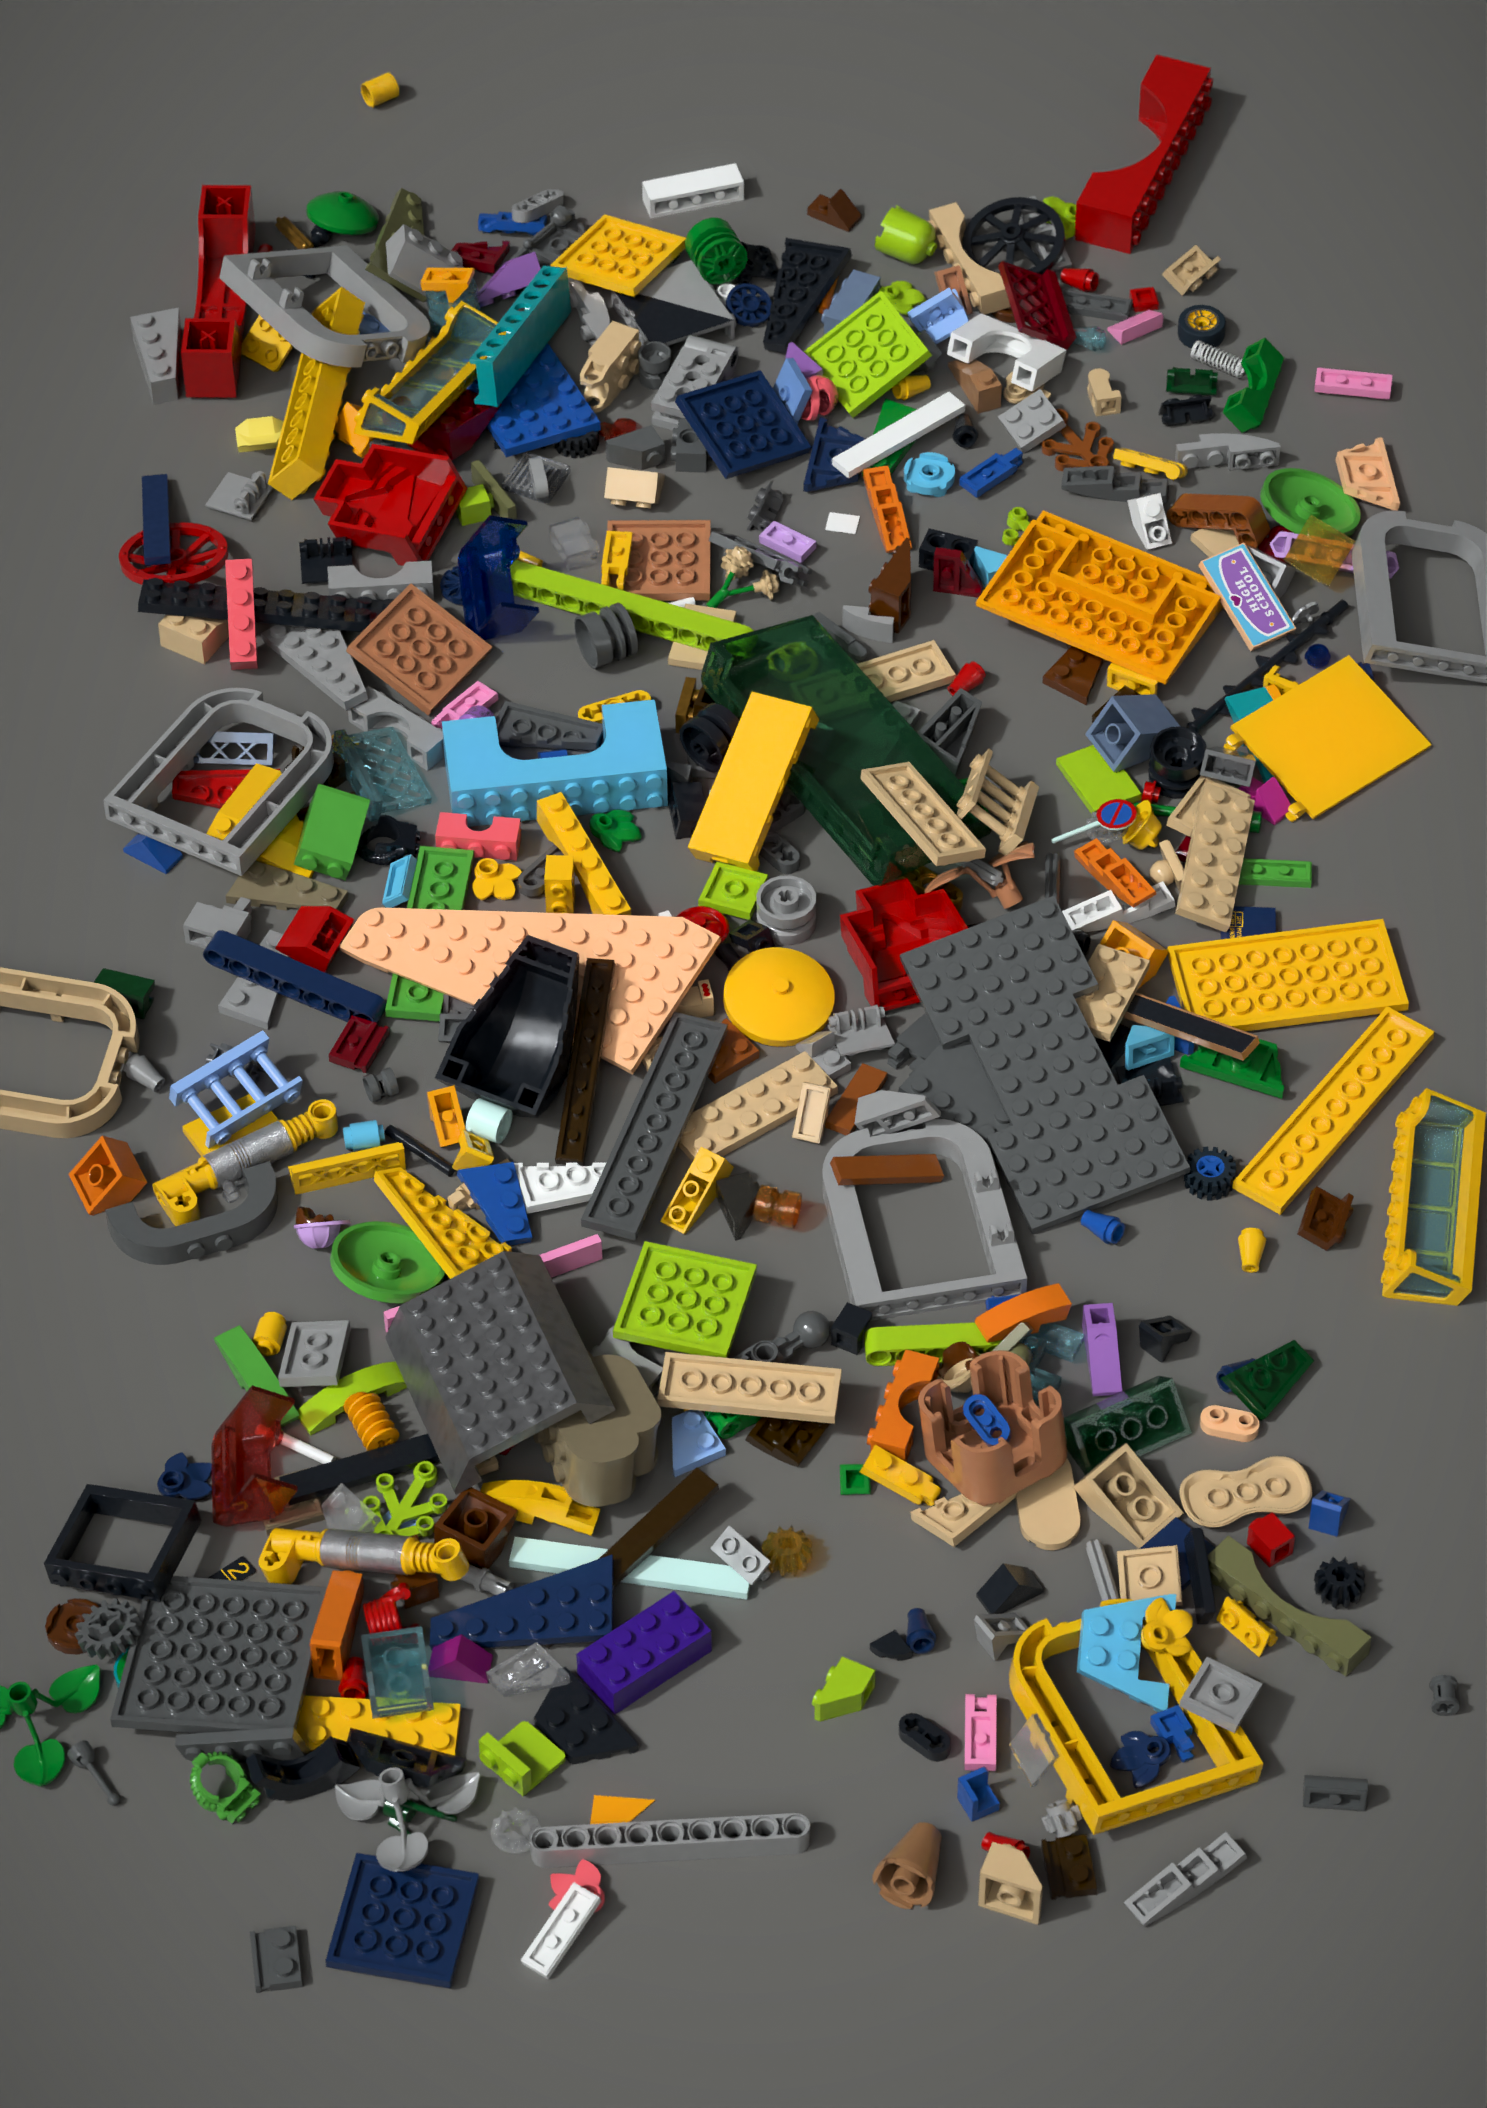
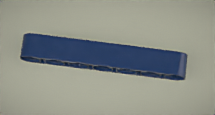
[203,930,386,1023]

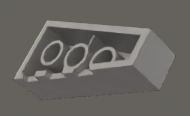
[130,307,181,405]

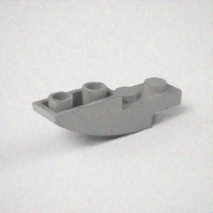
[570,280,610,347]
[1175,433,1280,471]

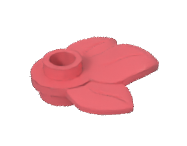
[549,1859,605,1912]

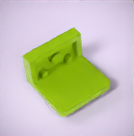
[479,1721,565,1797]

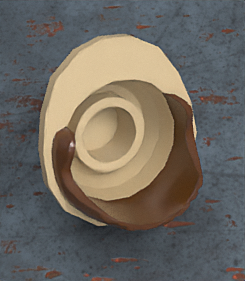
[937,1342,981,1393]

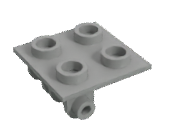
[205,471,273,520]
[827,1005,895,1056]

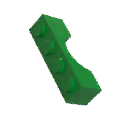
[1223,338,1284,433]

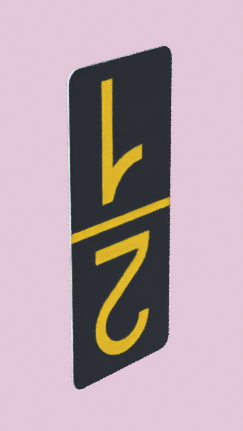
[208,1556,256,1581]

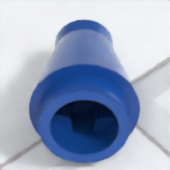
[1081,1210,1125,1244]

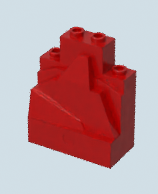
[314,444,468,566]
[840,878,968,1011]

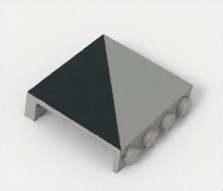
[611,260,737,346]

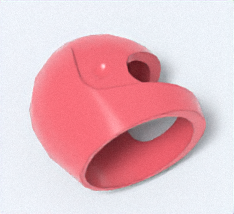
[801,375,838,421]

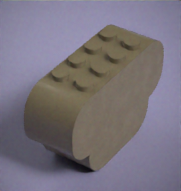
[533,1350,661,1507]

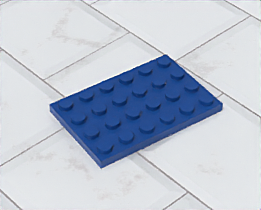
[453,343,601,457]

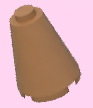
[872,1822,942,1909]

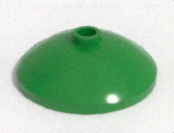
[306,192,379,235]

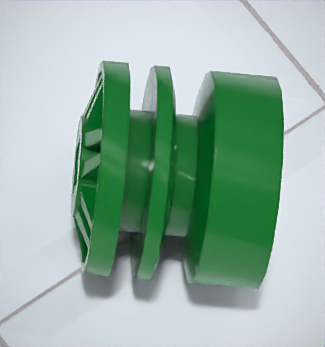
[685,217,747,284]

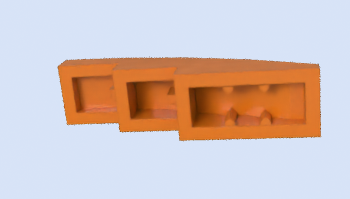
[863,465,912,553]
[1074,838,1156,908]

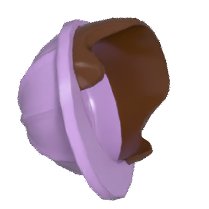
[294,1207,351,1249]

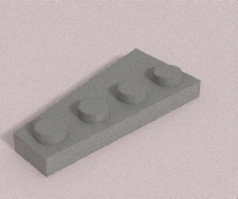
[218,930,290,1030]

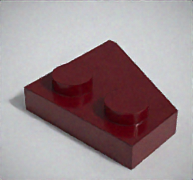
[451,241,510,273]
[933,547,984,598]

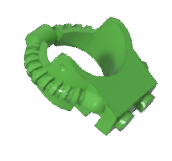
[190,1752,260,1824]

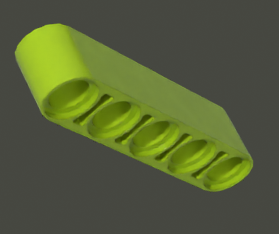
[864,1322,1002,1366]

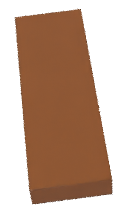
[825,1063,888,1135]

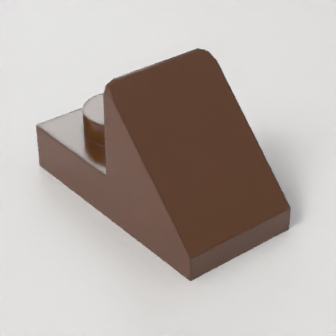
[807,189,861,232]

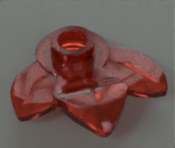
[599,418,637,442]

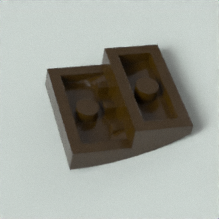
[745,1417,830,1467]

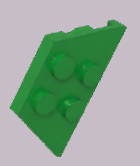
[1180,1039,1284,1099]

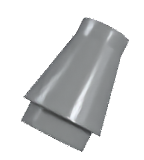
[123,1053,165,1092]

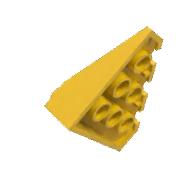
[206,763,314,878]

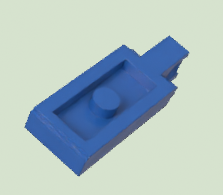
[478,212,547,235]
[959,448,1023,498]

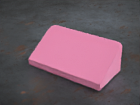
[1107,310,1163,345]

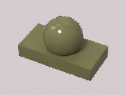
[992,1322,1034,1366]

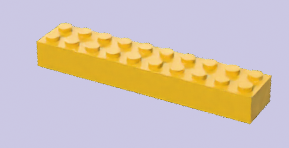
[268,286,365,500]

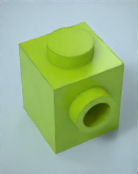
[455,484,494,526]

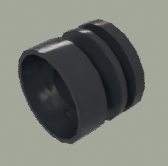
[1148,726,1206,799]

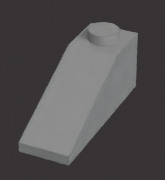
[854,1090,941,1137]

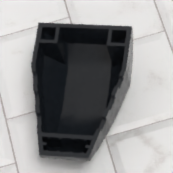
[435,935,579,1118]

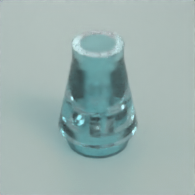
[1073,327,1106,351]

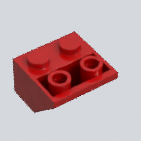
[275,906,354,972]

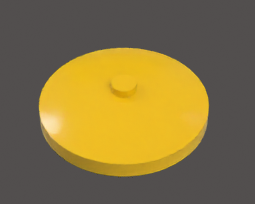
[723,947,835,1047]

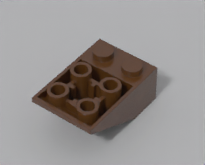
[869,537,911,634]

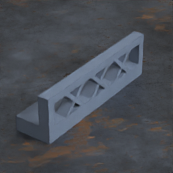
[193,732,276,766]

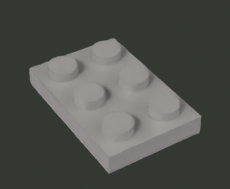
[278,1320,351,1387]

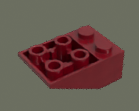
[418,389,502,460]

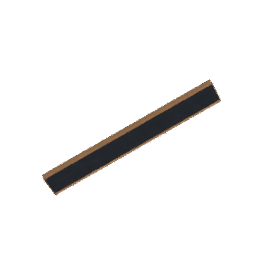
[1123,993,1260,1061]

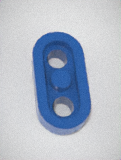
[963,1394,1012,1447]

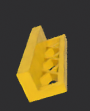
[288,1142,406,1195]

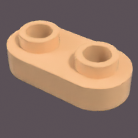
[1200,1405,1259,1442]

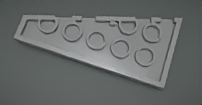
[261,624,368,710]

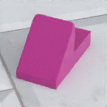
[1237,777,1291,826]

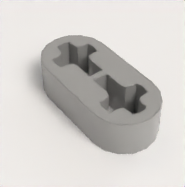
[528,457,549,499]

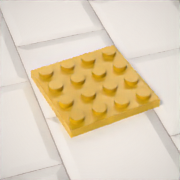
[551,214,686,297]

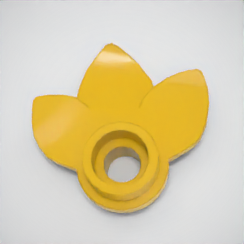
[472,858,522,900]
[1141,1598,1193,1656]

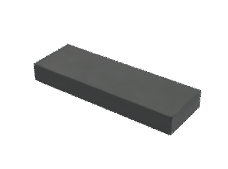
[1061,288,1132,322]

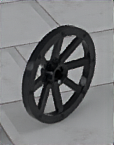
[962,197,1066,284]

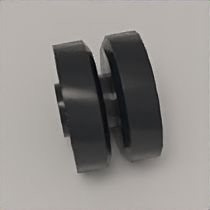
[679,703,739,773]

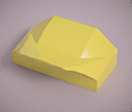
[235,416,284,453]

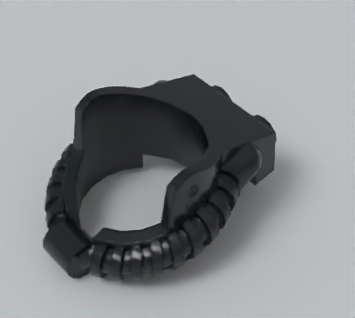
[356,815,421,865]

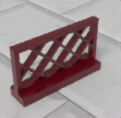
[998,261,1077,351]

